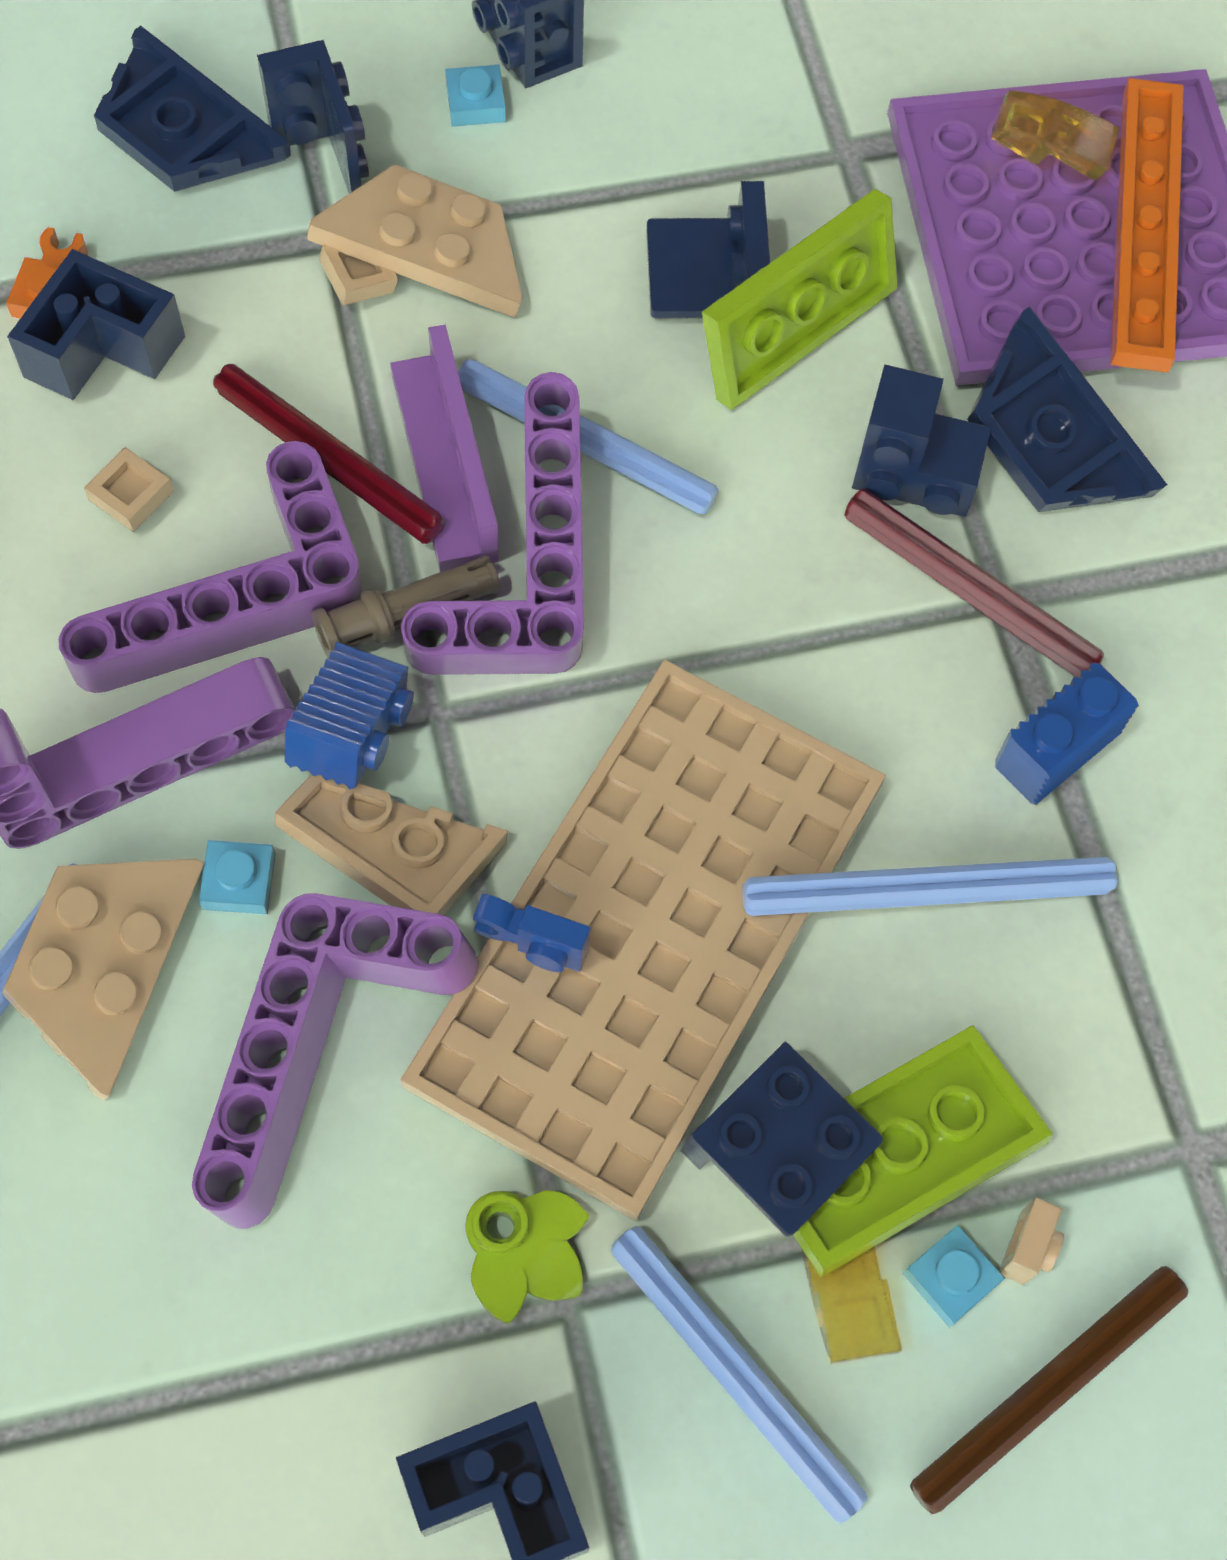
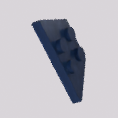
[94,25,291,192]
[967,306,1168,512]

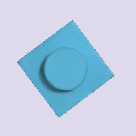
[445,65,506,127]
[199,840,276,914]
[902,1225,1005,1328]

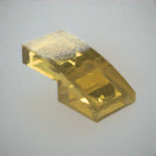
[991,90,1120,181]
[801,1246,902,1364]

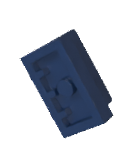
[472,0,584,89]
[257,40,369,194]
[646,181,770,318]
[680,1041,883,1237]

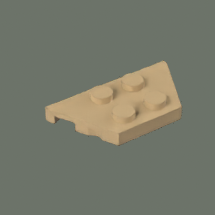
[307,164,522,318]
[2,859,205,1100]

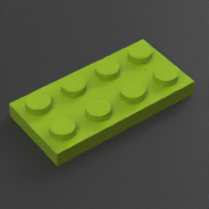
[702,189,898,410]
[793,1025,1053,1278]

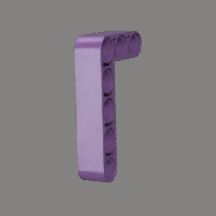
[401,372,584,675]
[58,441,363,693]
[0,657,296,849]
[192,893,478,1229]

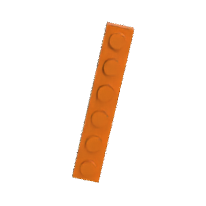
[1110,78,1184,373]

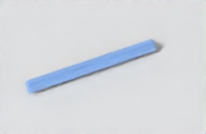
[742,857,1118,916]

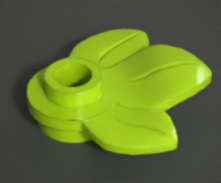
[465,1190,589,1324]

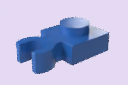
[473,893,591,972]

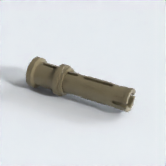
[311,555,500,658]

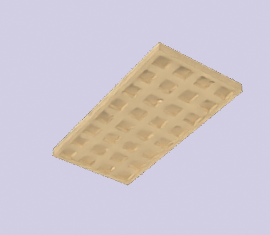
[400,659,886,1222]

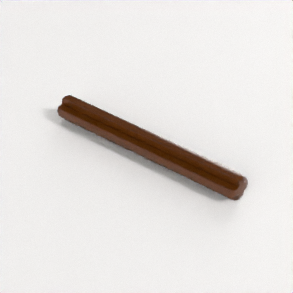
[910,1266,1188,1514]

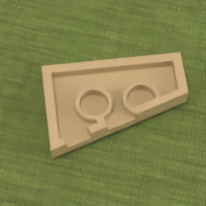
[275,774,508,915]

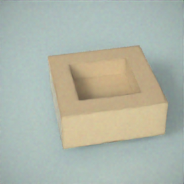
[319,245,398,305]
[84,447,174,532]
[999,1197,1064,1285]

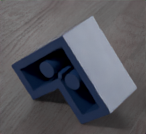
[7,249,185,400]
[851,364,991,517]
[395,1401,590,1560]

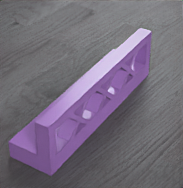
[390,324,499,572]

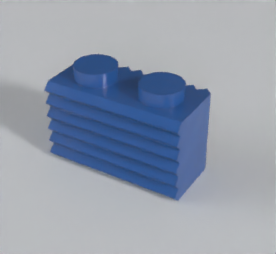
[285,642,414,789]
[995,663,1139,805]

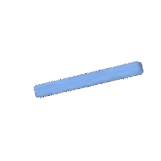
[458,359,718,514]
[611,1226,868,1523]

